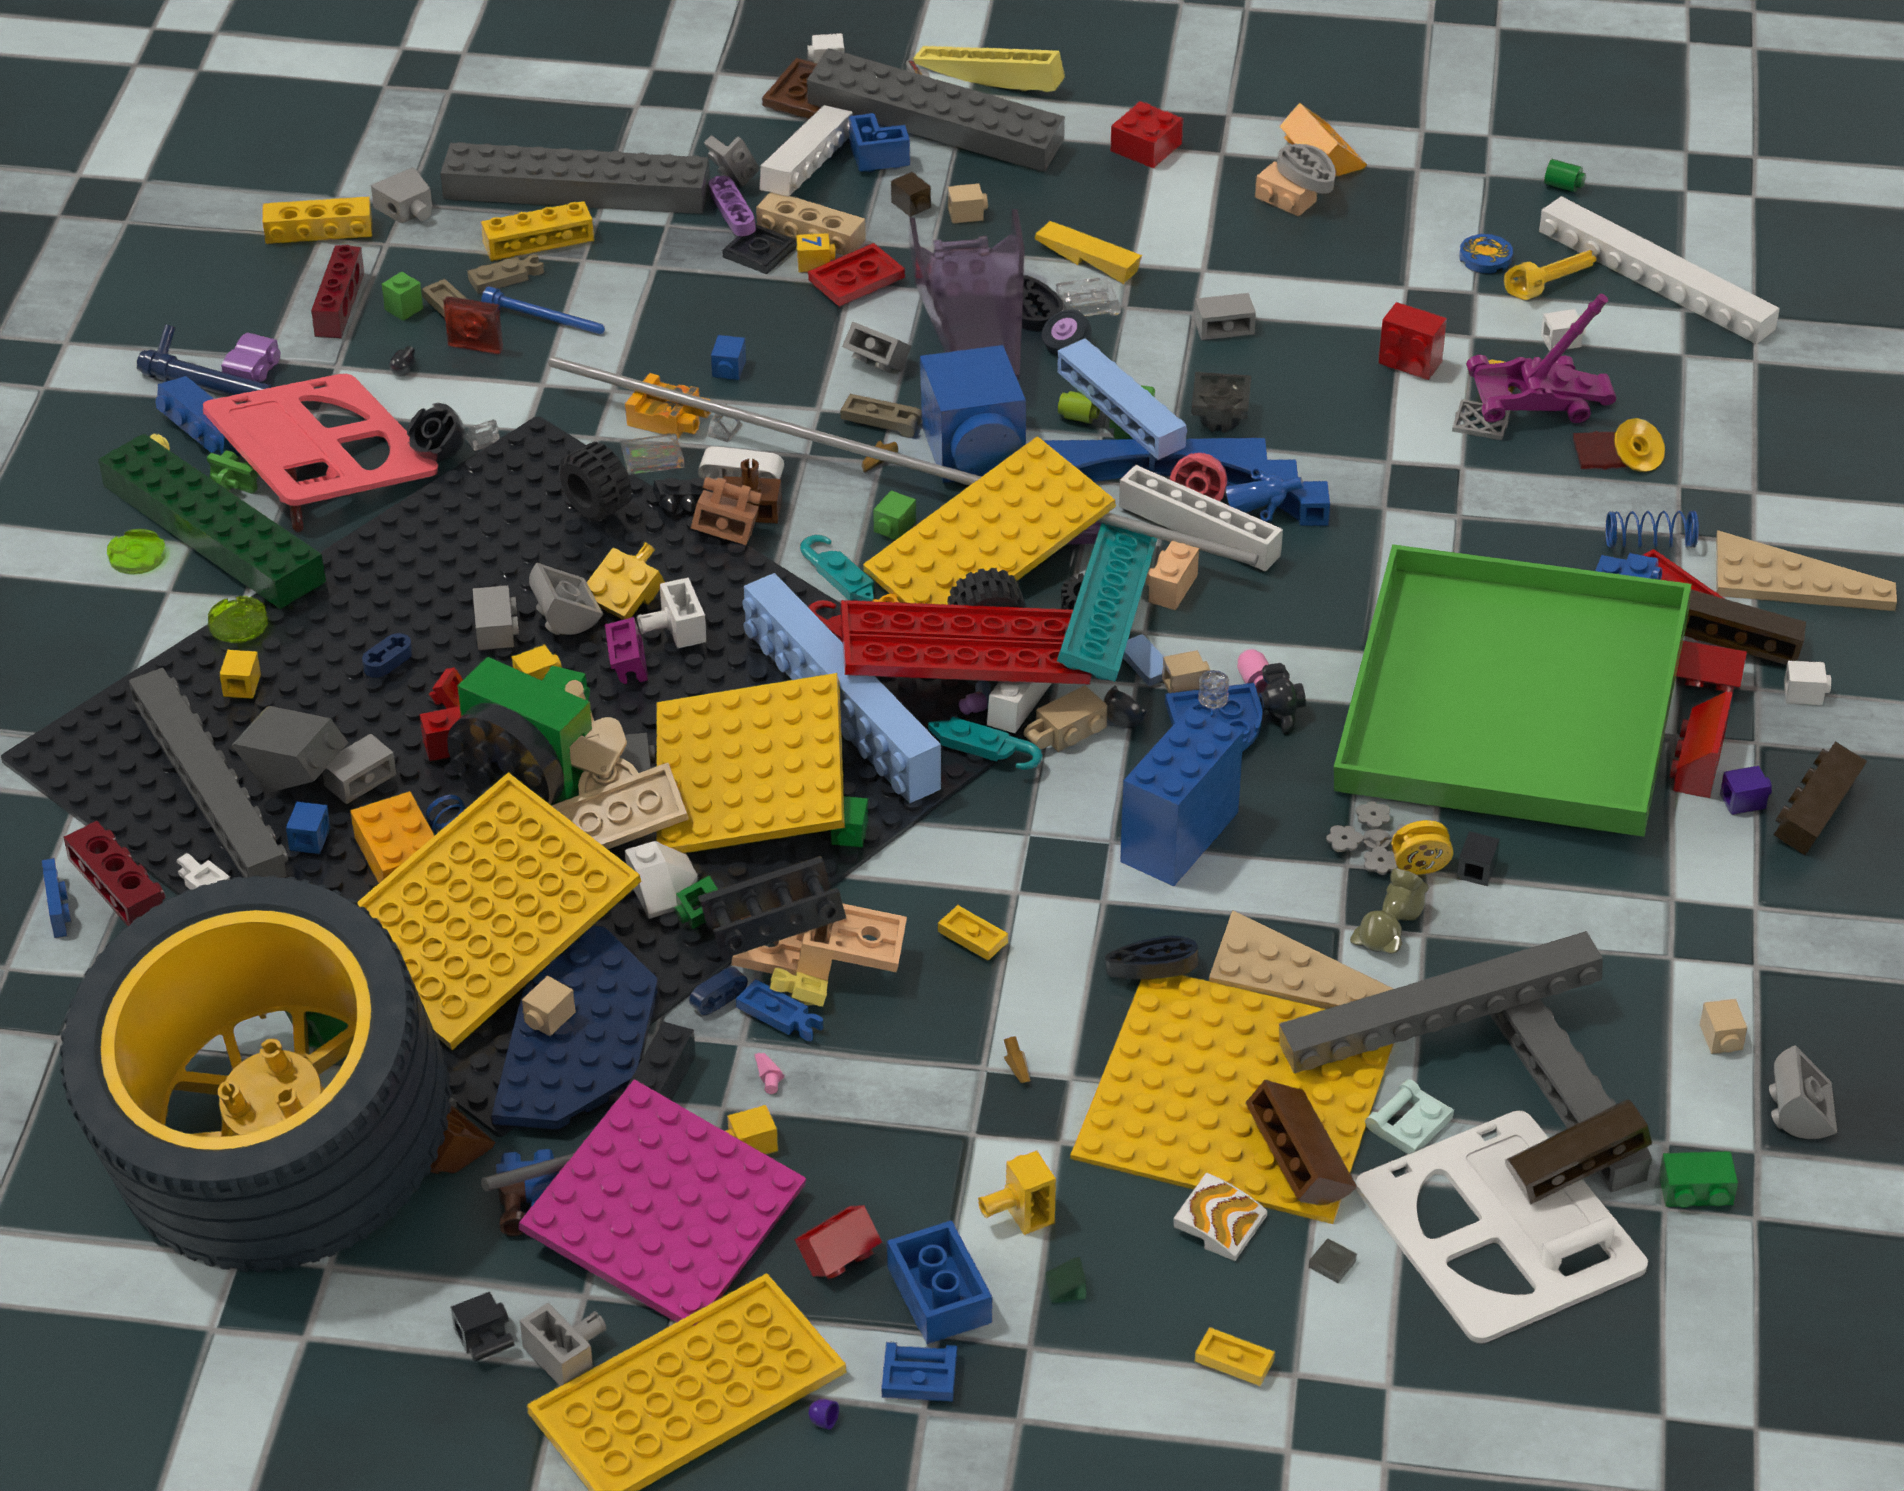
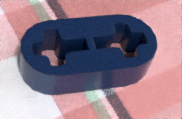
[362,633,413,678]
[689,967,748,1015]

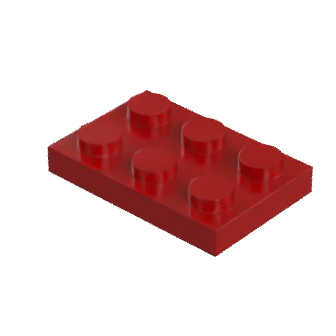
[808,243,905,306]

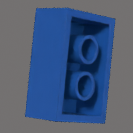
[887,1220,992,1344]

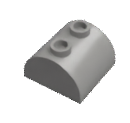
[529,563,603,635]
[1769,1045,1837,1139]

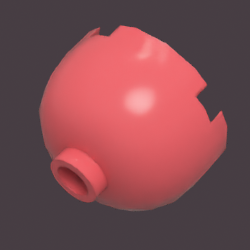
[1170,452,1227,501]

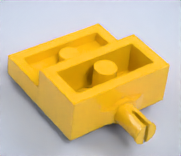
[587,543,665,620]

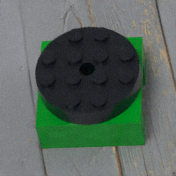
[447,657,592,806]

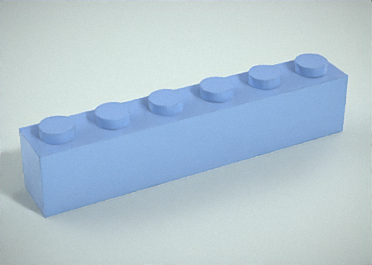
[1058,339,1187,460]

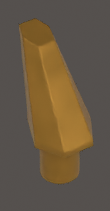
[861,441,898,473]
[1004,1036,1030,1083]

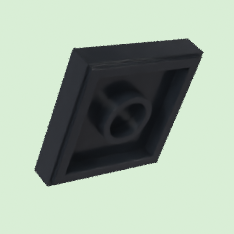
[722,224,797,275]

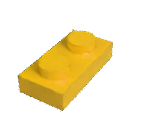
[938,905,1008,961]
[1195,1327,1275,1386]

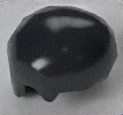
[1103,685,1148,729]

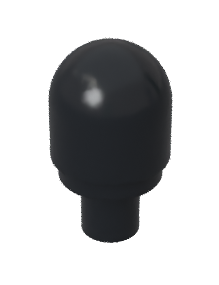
[389,346,415,376]

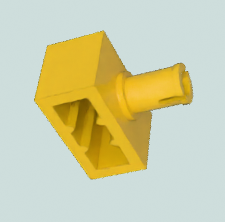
[978,1150,1056,1235]

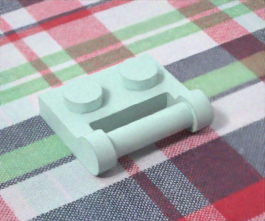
[1365,1079,1454,1154]

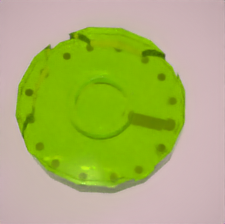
[107,529,166,575]
[208,596,268,643]

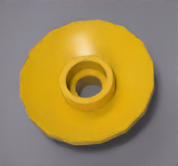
[1615,418,1665,472]

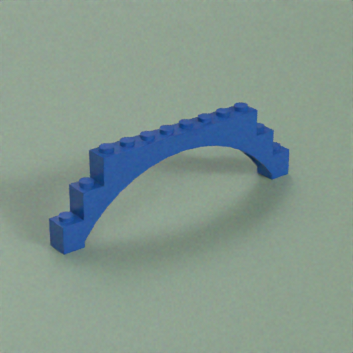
[1043,438,1330,526]

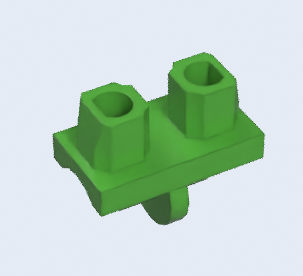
[207,450,259,494]

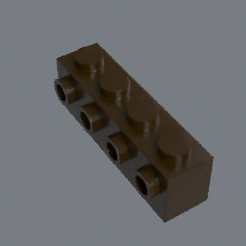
[1773,741,1867,855]

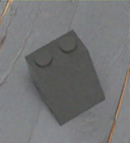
[232,706,348,793]

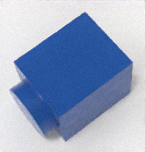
[920,345,1026,483]

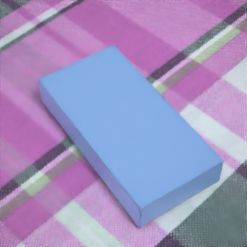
[1123,634,1164,686]

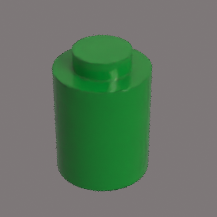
[1544,159,1586,192]

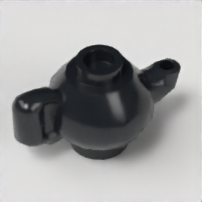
[1259,663,1306,734]

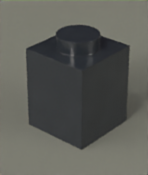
[1457,831,1500,886]

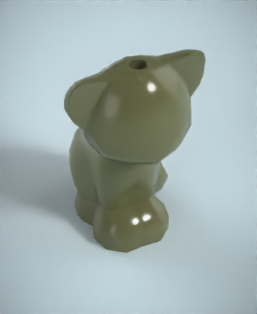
[1350,868,1430,954]

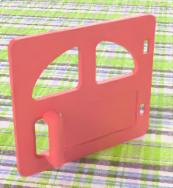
[203,374,438,506]

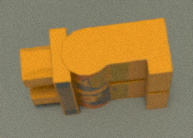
[625,373,711,439]

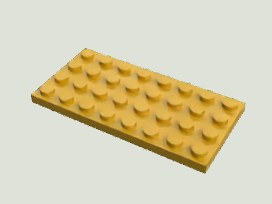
[863,436,1116,605]
[527,1273,846,1491]

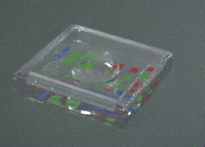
[620,434,685,475]

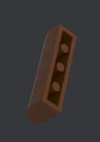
[1245,1080,1357,1205]

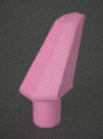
[754,1053,785,1094]

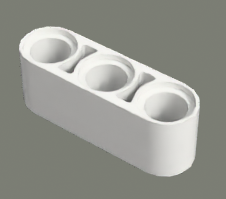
[698,446,785,480]

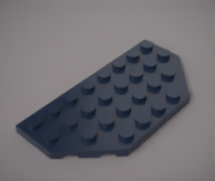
[491,925,658,1129]

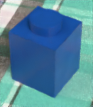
[711,335,746,380]

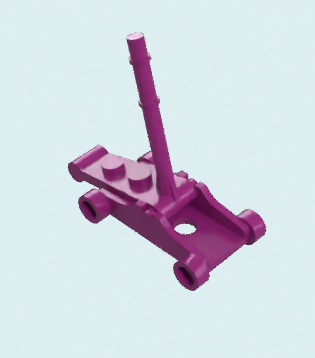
[1466,294,1616,423]

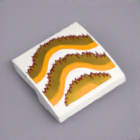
[1174,1173,1267,1261]

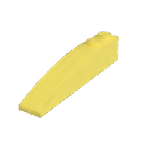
[913,46,1065,92]

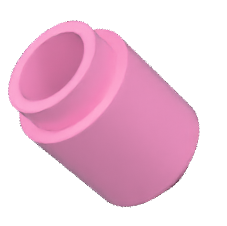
[1237,649,1269,693]

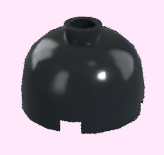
[407,403,465,461]

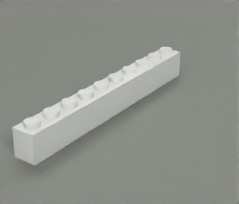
[1539,196,1780,344]

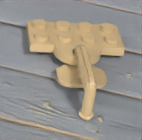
[552,680,689,849]

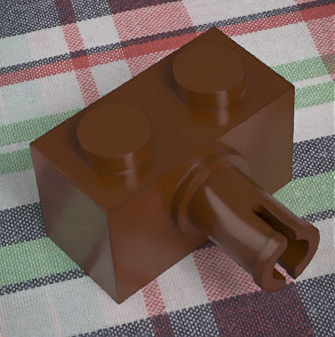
[722,459,782,523]

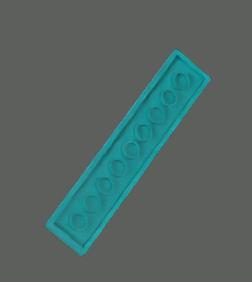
[1057,523,1158,682]

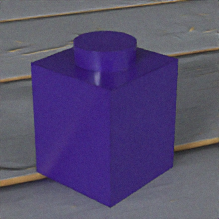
[1720,766,1772,815]

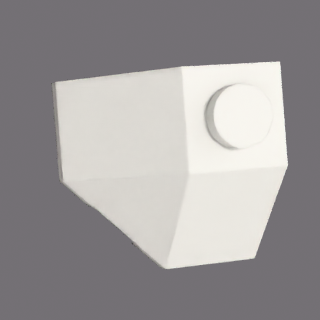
[625,841,698,919]

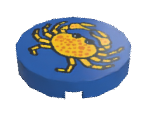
[1459,234,1513,274]

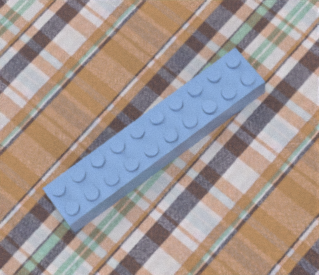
[742,573,941,803]

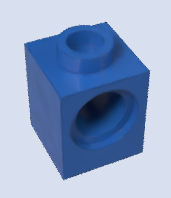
[286,802,330,854]

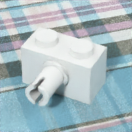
[637,578,707,648]

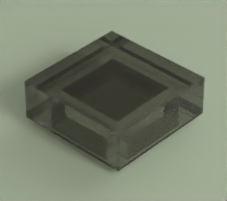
[1308,1238,1357,1283]

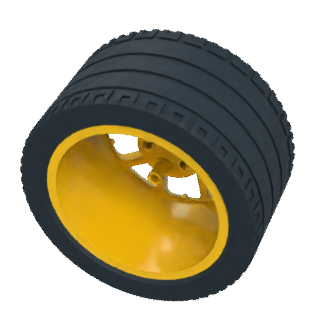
[59,875,451,1272]

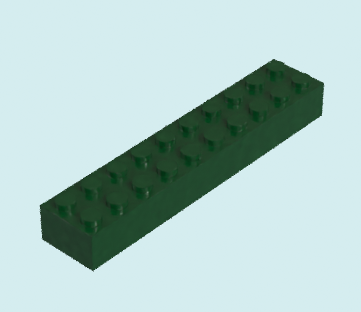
[98,434,326,609]

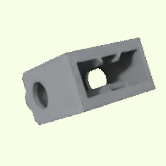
[371,167,432,223]

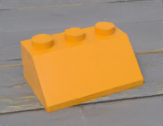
[1279,103,1368,177]

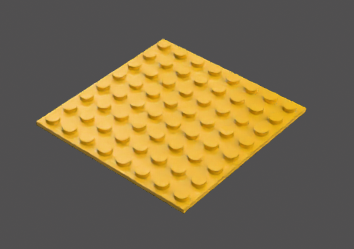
[1070,975,1394,1224]

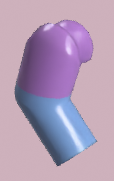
[959,680,990,715]

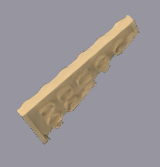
[1716,530,1897,611]
[1209,910,1393,1009]

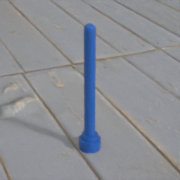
[481,286,605,334]

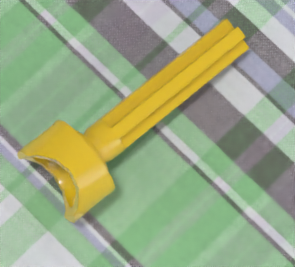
[1504,250,1596,300]

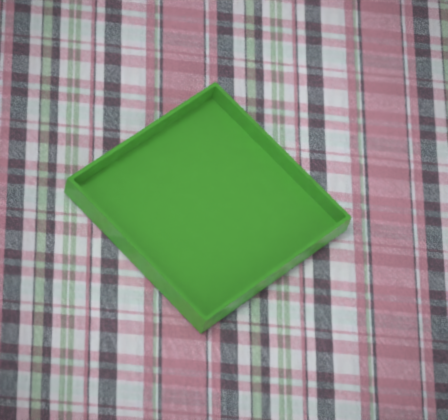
[1334,544,1691,837]

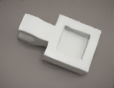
[177,853,230,890]

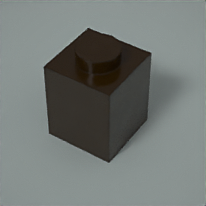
[891,172,931,217]

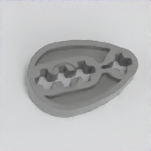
[1277,144,1336,194]

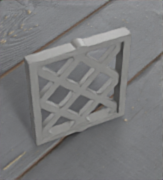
[1452,399,1511,440]

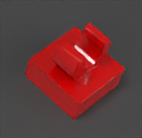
[429,667,463,709]

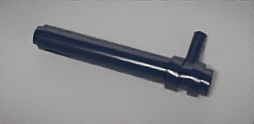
[136,324,273,402]

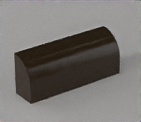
[1684,590,1806,665]
[1505,1099,1652,1205]

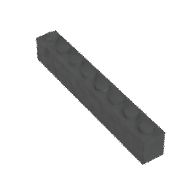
[1490,999,1652,1192]

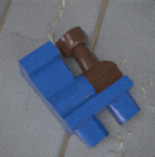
[496,1149,559,1236]

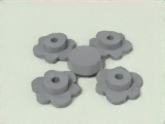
[1326,801,1405,875]

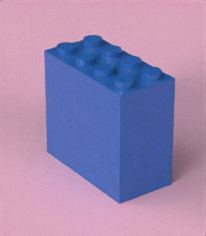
[1120,707,1244,886]

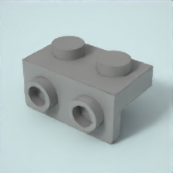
[704,136,760,187]

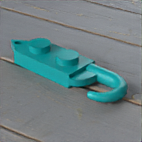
[800,535,874,601]
[928,717,1043,770]

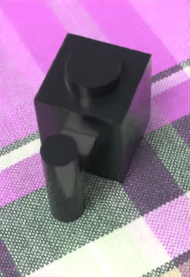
[451,1291,515,1362]

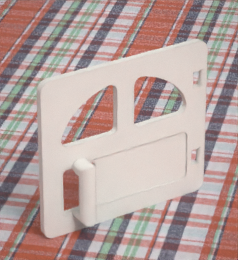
[1356,1111,1648,1343]

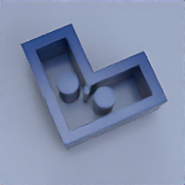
[849,113,910,172]

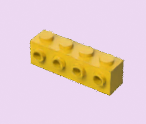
[481,201,594,261]

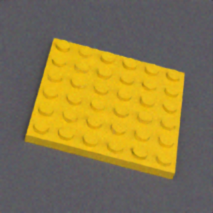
[657,673,845,853]

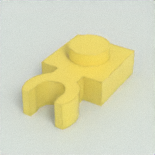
[770,968,828,1007]

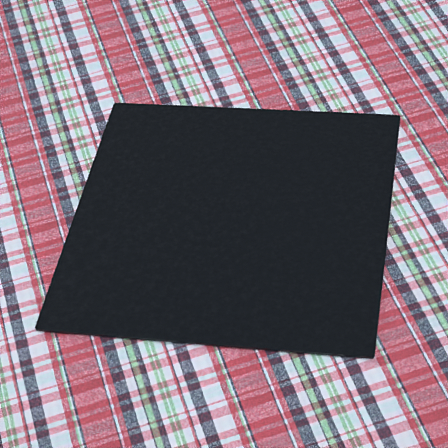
[1,416,1032,1137]

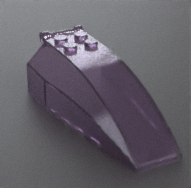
[909,209,1025,380]

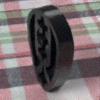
[1007,274,1063,331]
[1105,935,1199,979]

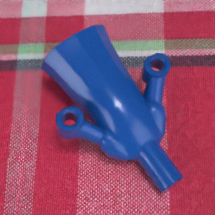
[1226,468,1304,523]

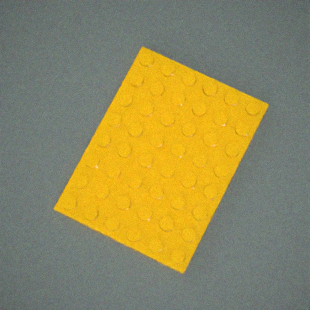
[357,773,642,1050]

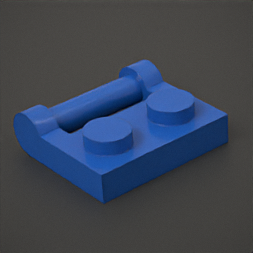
[881,1342,957,1401]

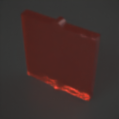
[1573,431,1628,470]

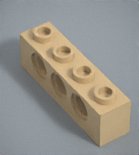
[756,192,866,256]

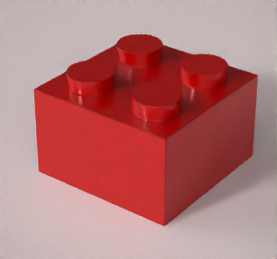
[1110,101,1183,169]
[1378,302,1447,380]

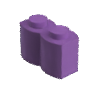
[221,333,281,382]

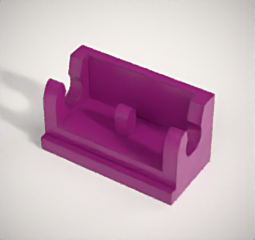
[605,617,648,684]

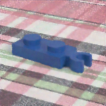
[42,858,71,938]
[736,979,823,1041]

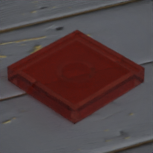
[443,296,503,354]

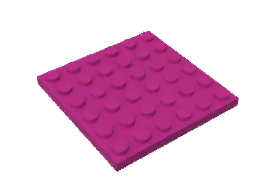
[519,1079,806,1325]

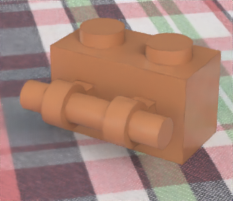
[691,477,762,545]

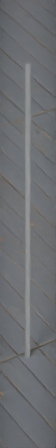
[548,356,1259,566]

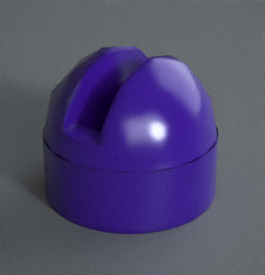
[808,1399,839,1430]

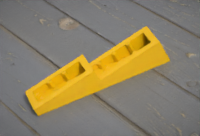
[1034,221,1142,284]

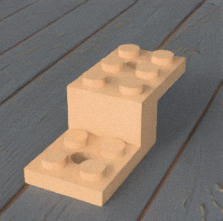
[731,904,907,981]

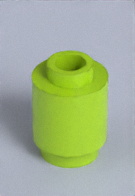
[1058,391,1100,424]

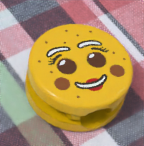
[1391,820,1453,875]

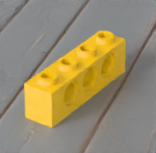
[262,196,372,244]

